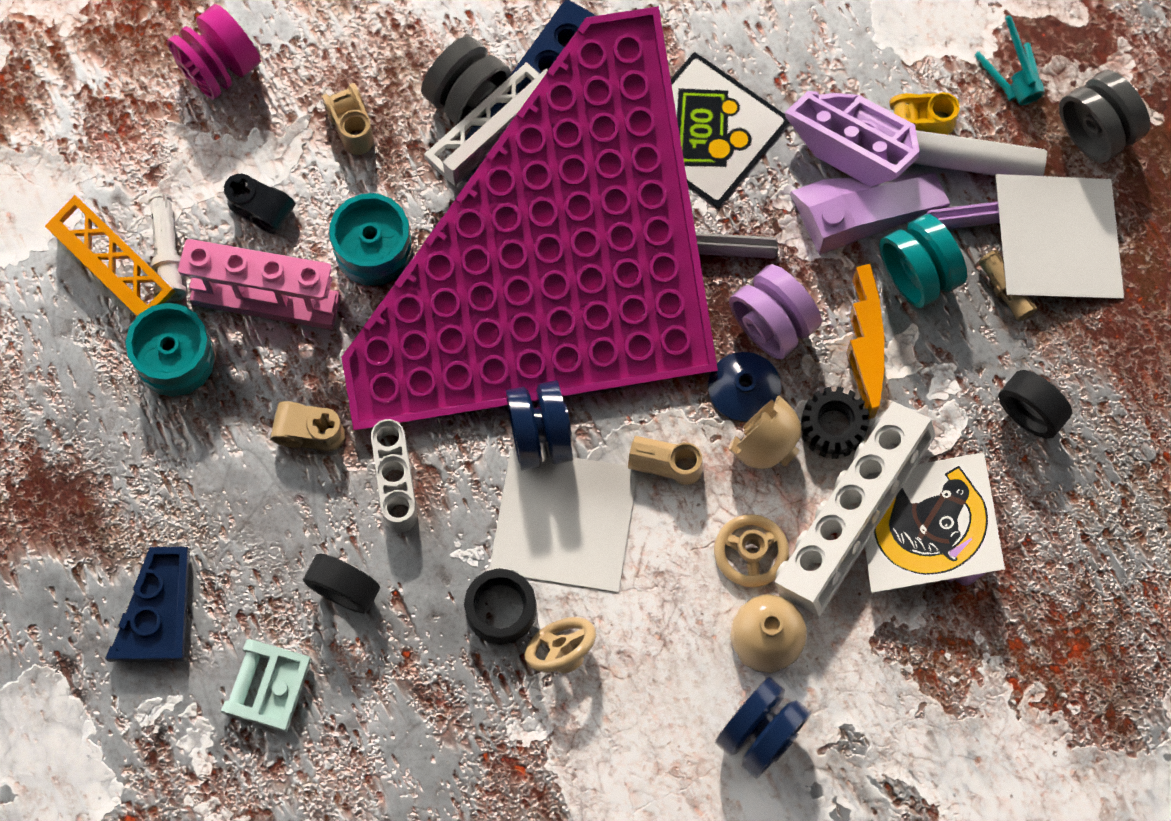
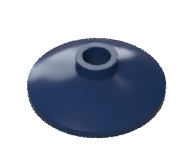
[708,352,781,422]

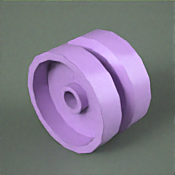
[729,264,822,359]

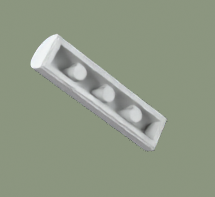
[913,130,1047,176]

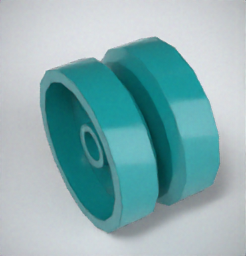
[329,193,412,286]
[879,214,968,308]
[125,303,215,397]

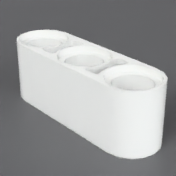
[371,419,417,532]

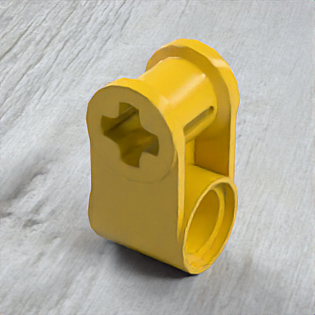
[889,92,960,135]

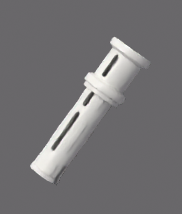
[148,193,187,302]

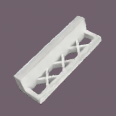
[424,62,548,186]

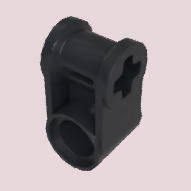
[224,173,296,235]

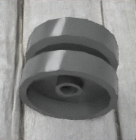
[421,35,511,125]
[1059,69,1150,163]

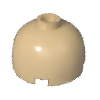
[728,395,801,469]
[730,594,807,673]

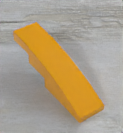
[846,264,884,419]

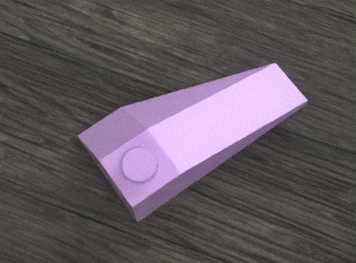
[790,173,950,255]

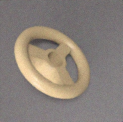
[714,514,789,587]
[525,617,596,673]

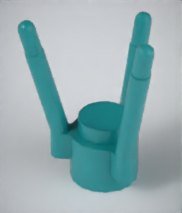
[975,15,1045,105]

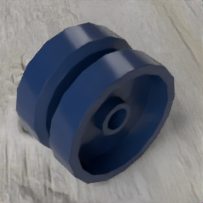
[506,380,573,471]
[715,677,812,779]

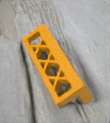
[45,195,176,316]

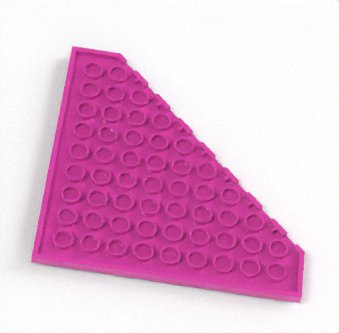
[341,6,718,430]

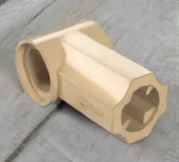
[628,436,703,485]

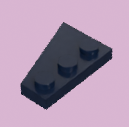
[105,547,190,662]

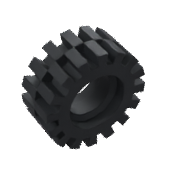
[800,387,870,459]

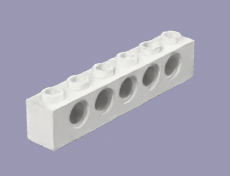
[775,401,936,617]

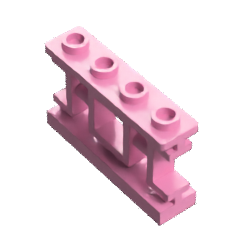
[178,239,341,330]

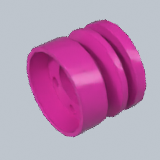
[166,4,261,100]

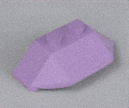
[785,91,920,187]

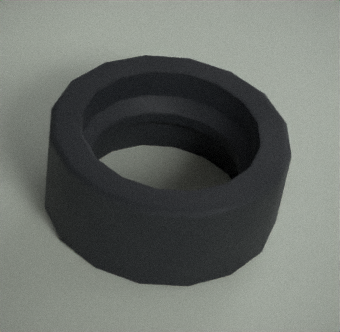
[998,370,1073,439]
[303,553,380,614]
[464,568,537,645]

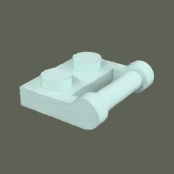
[221,639,312,733]

